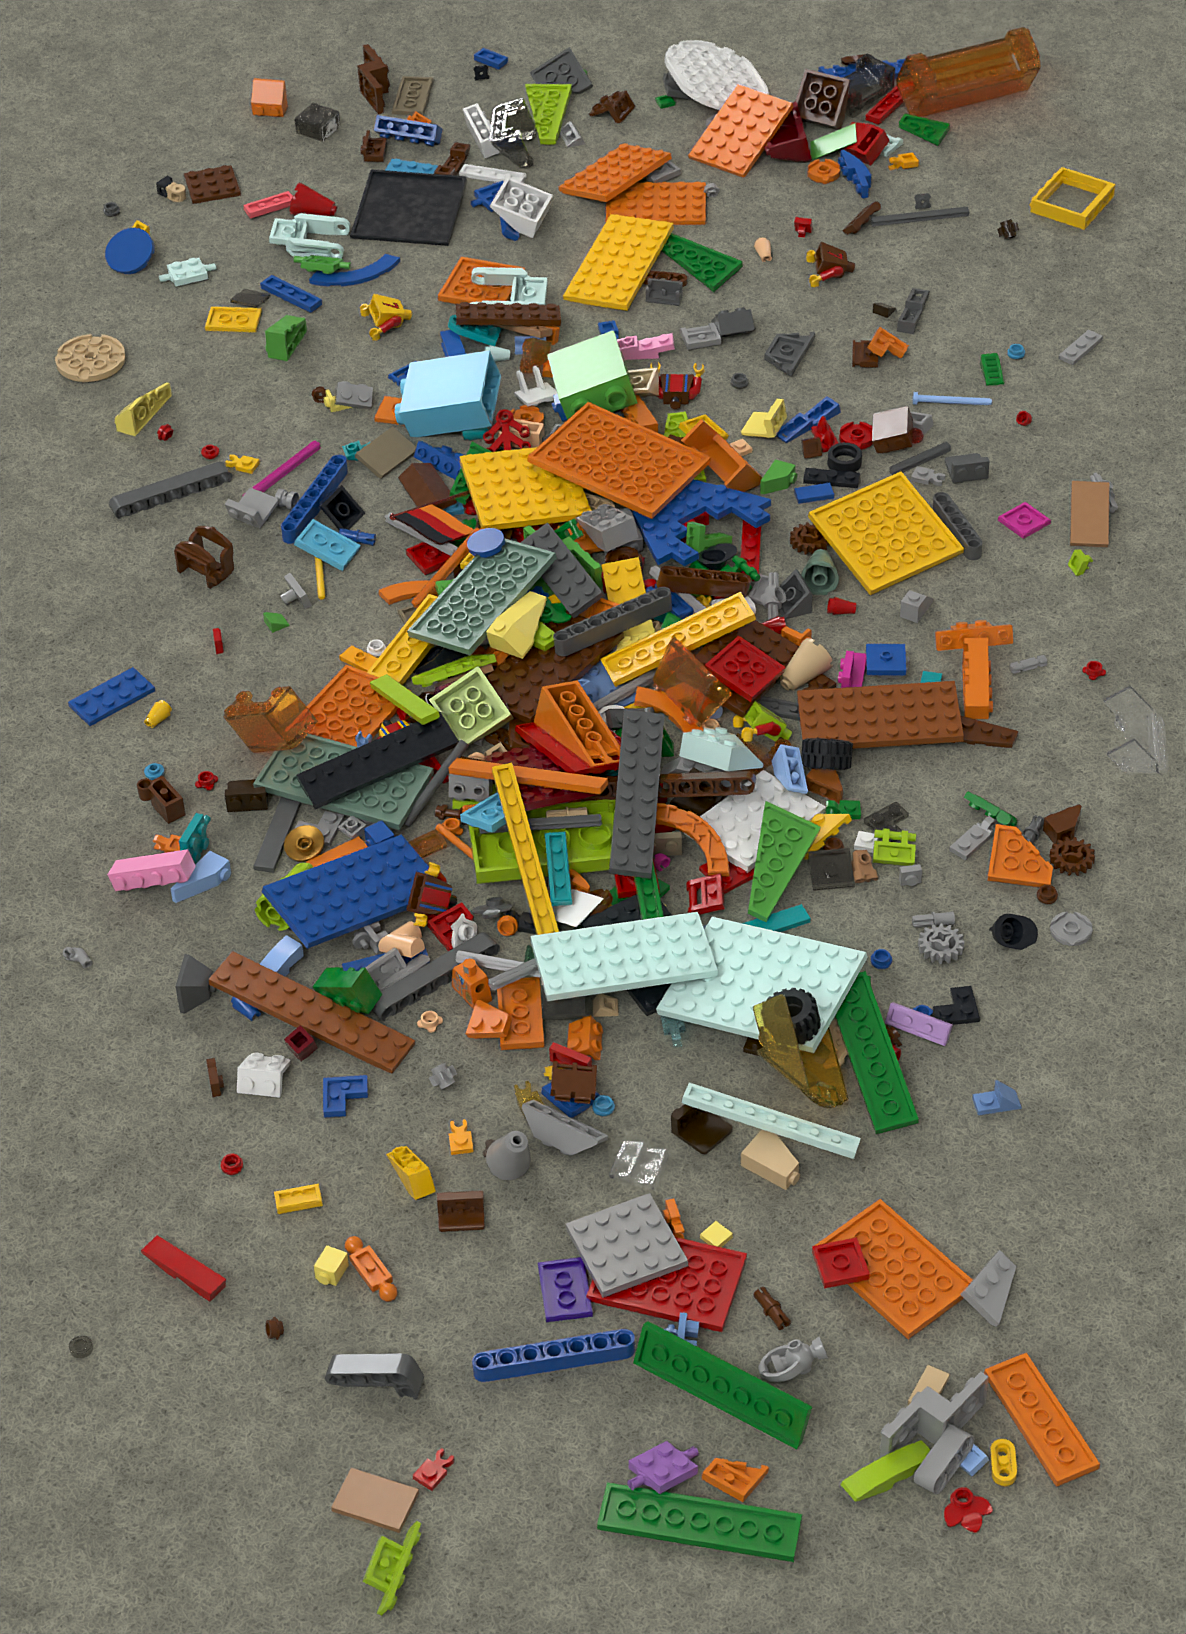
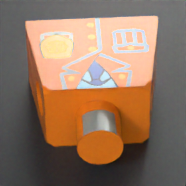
[452,958,492,1009]

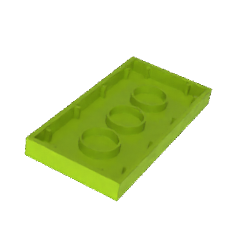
[468,799,615,884]

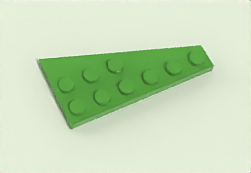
[747,801,821,922]

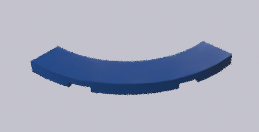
[309,254,400,286]

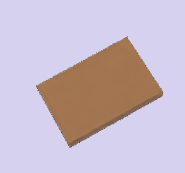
[331,1468,419,1533]

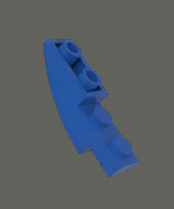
[838,150,871,199]

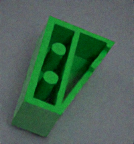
[313,967,383,1014]

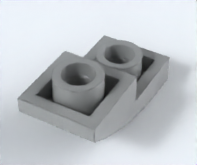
[338,816,375,839]

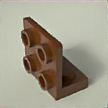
[589,90,636,123]

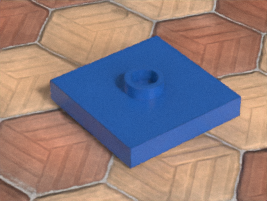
[866,644,906,676]

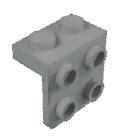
[224,488,279,529]

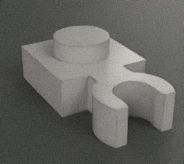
[911,466,945,486]

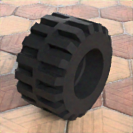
[801,738,853,770]
[762,988,821,1047]

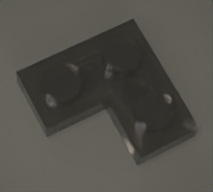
[864,802,909,843]

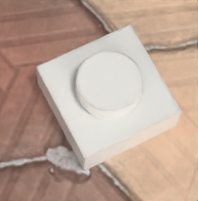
[854,831,879,853]

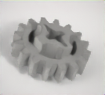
[918,923,964,964]

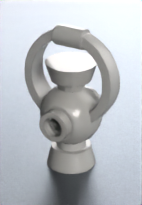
[758,1336,828,1382]

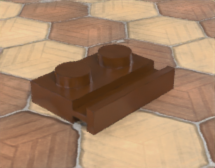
[852,340,878,368]

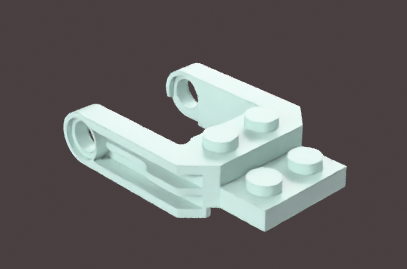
[269,213,350,258]
[470,267,548,305]

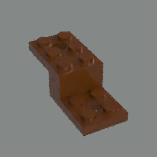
[357,44,390,114]

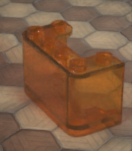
[223,686,318,753]

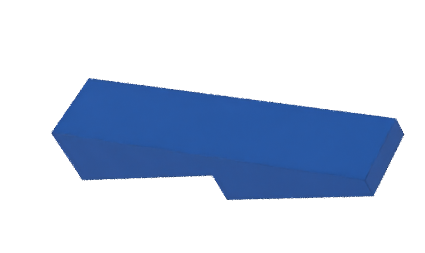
[776,396,841,443]

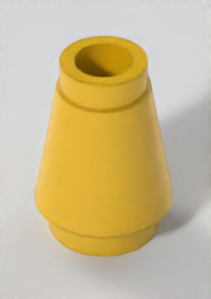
[144,700,172,728]

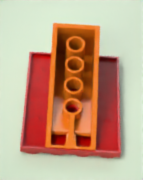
[515,680,621,775]

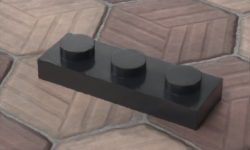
[803,468,860,488]

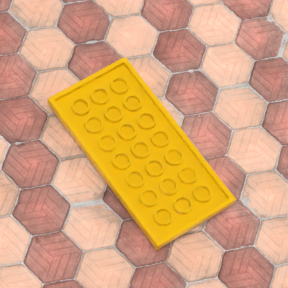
[563,214,674,311]

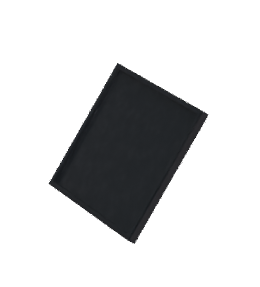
[350,169,467,246]

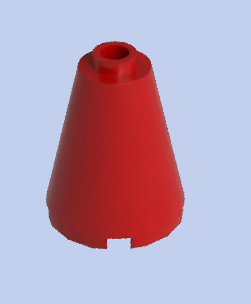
[289,182,337,217]

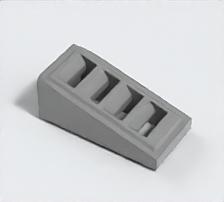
[910,411,934,435]

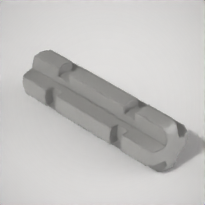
[1010,655,1047,674]

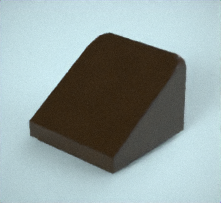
[873,303,896,318]

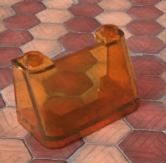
[652,637,733,728]

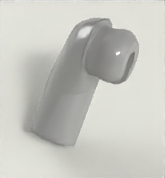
[63,947,92,968]

